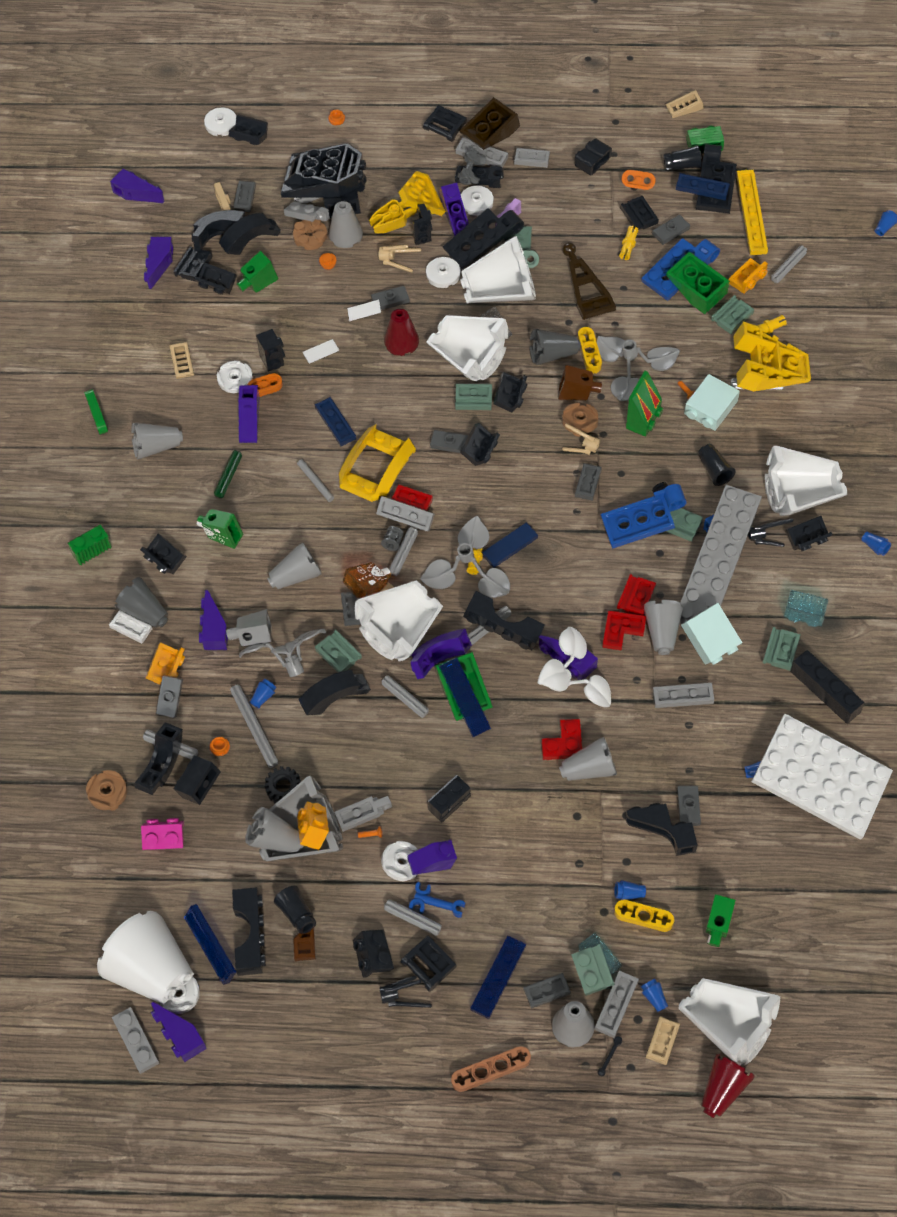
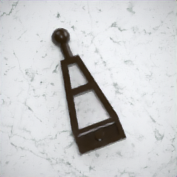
[562,243,616,320]

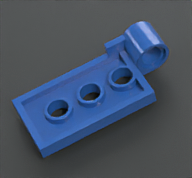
[642,238,720,301]
[601,484,687,549]

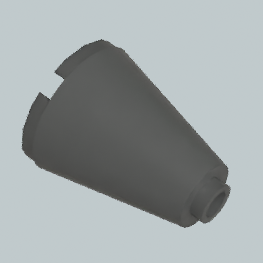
[530,329,581,365]
[115,577,168,628]

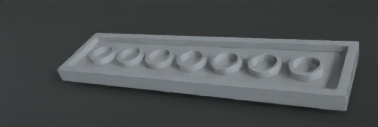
[680,485,762,624]

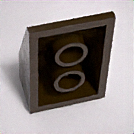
[460,97,520,150]

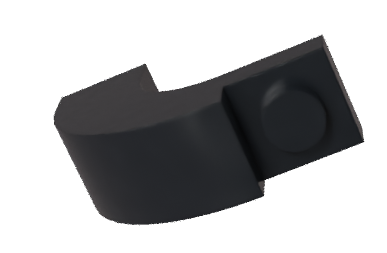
[192,210,246,251]
[219,213,281,255]
[299,670,371,716]
[135,722,183,795]

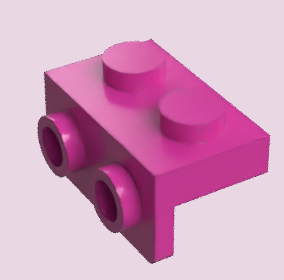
[141,818,184,850]

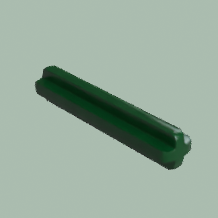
[214,450,242,498]

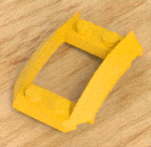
[339,424,416,502]

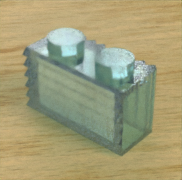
[784,590,828,627]

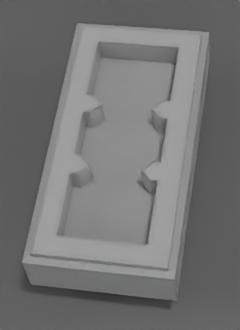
[514,148,550,168]

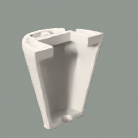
[460,236,536,303]
[427,315,508,381]
[765,446,847,516]
[355,580,443,661]
[97,911,194,1005]
[679,978,780,1066]

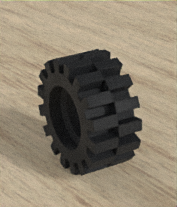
[265,766,301,804]

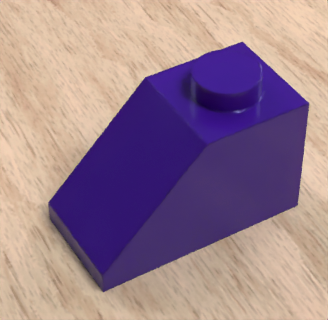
[407,840,457,875]

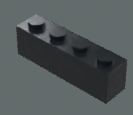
[790,650,865,724]

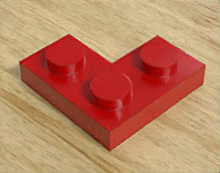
[602,611,646,651]
[542,719,582,760]

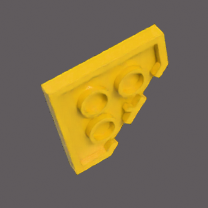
[398,171,446,216]

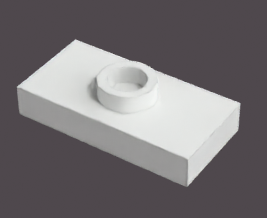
[109,610,152,644]

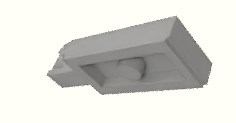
[284,202,330,222]
[334,796,392,832]

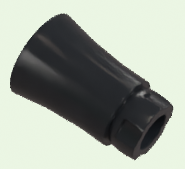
[663,144,701,170]
[698,444,736,486]
[274,885,316,934]

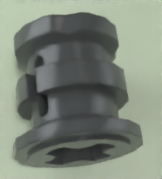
[381,526,403,551]

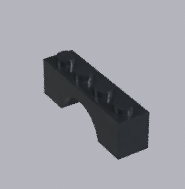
[463,591,545,651]
[232,887,266,976]

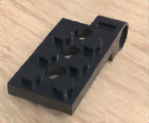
[696,144,737,214]
[443,208,524,270]

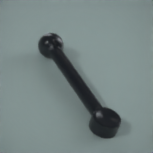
[597,1036,622,1077]

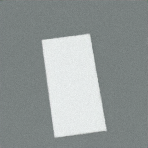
[347,300,381,321]
[303,339,339,364]

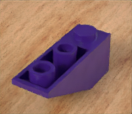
[110,169,165,203]
[439,183,469,236]
[144,237,174,289]
[238,385,260,443]
[199,590,228,650]
[539,635,598,680]
[150,1002,207,1062]

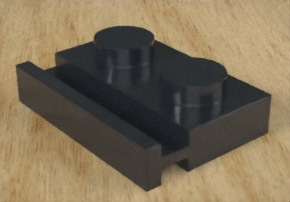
[620,195,659,232]
[173,247,213,282]

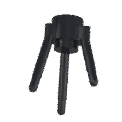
[749,519,794,547]
[380,975,432,1008]

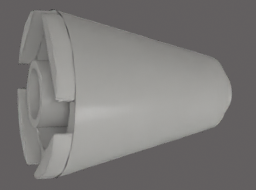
[329,201,363,248]
[131,423,183,459]
[267,543,322,589]
[644,600,683,655]
[559,737,617,781]
[245,807,304,853]
[552,1001,595,1048]

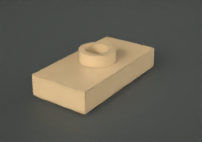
[214,182,231,211]
[646,1017,680,1065]

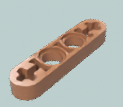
[451,1046,531,1092]

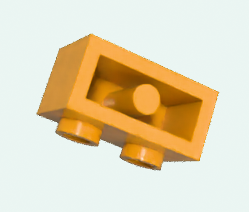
[297,801,329,850]

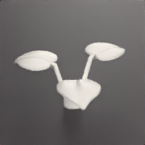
[538,627,611,707]

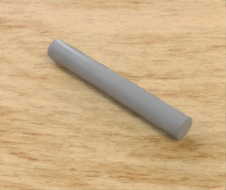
[297,459,334,502]

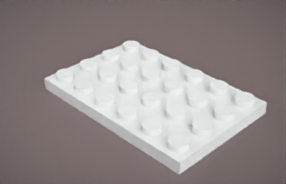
[751,714,893,840]

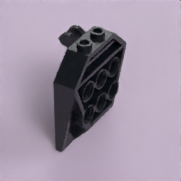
[281,144,367,198]

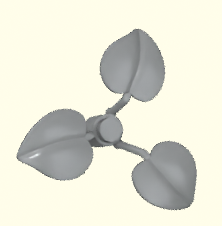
[597,336,680,401]
[421,516,510,598]
[239,629,326,677]

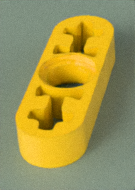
[578,327,602,374]
[614,900,674,932]

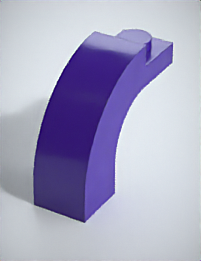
[410,629,472,679]

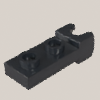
[455,165,504,188]

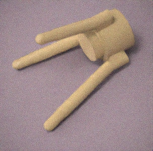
[379,245,421,272]
[562,424,601,455]

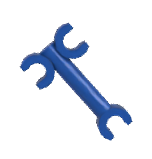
[409,882,465,918]

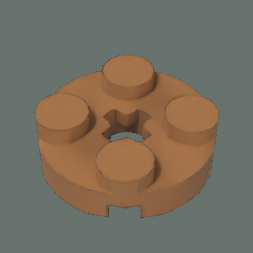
[293,219,327,250]
[562,403,598,436]
[86,770,127,811]

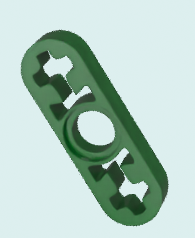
[84,389,108,435]

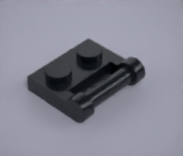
[423,105,467,142]
[400,935,457,992]

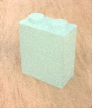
[684,374,740,431]
[681,603,742,665]

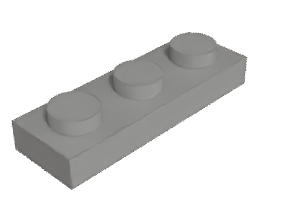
[456,138,508,167]
[376,496,435,531]
[653,683,714,708]
[595,971,639,1038]
[112,1007,159,1074]

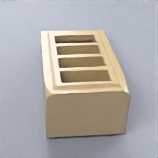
[666,90,704,118]
[169,342,194,379]

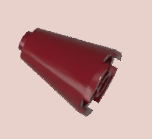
[384,309,419,356]
[701,1054,755,1118]

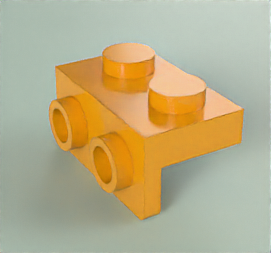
[728,258,768,294]
[145,642,185,685]

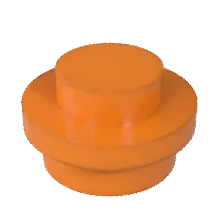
[329,110,345,125]
[319,253,337,270]
[210,737,230,756]

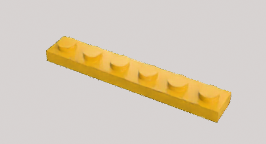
[736,170,768,255]

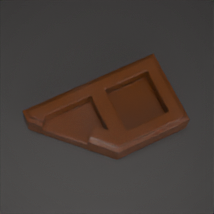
[293,928,316,961]

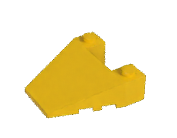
[733,322,811,392]

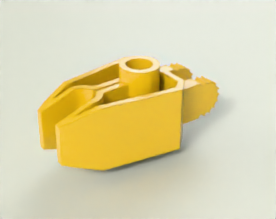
[369,199,418,233]

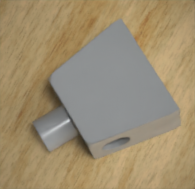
[226,609,272,646]

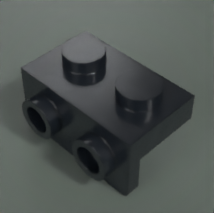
[228,114,268,145]
[413,204,433,245]
[194,263,237,295]
[493,372,527,413]
[460,423,500,466]
[786,516,833,552]
[140,534,187,575]
[353,930,394,978]

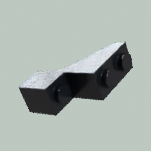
[625,803,698,856]

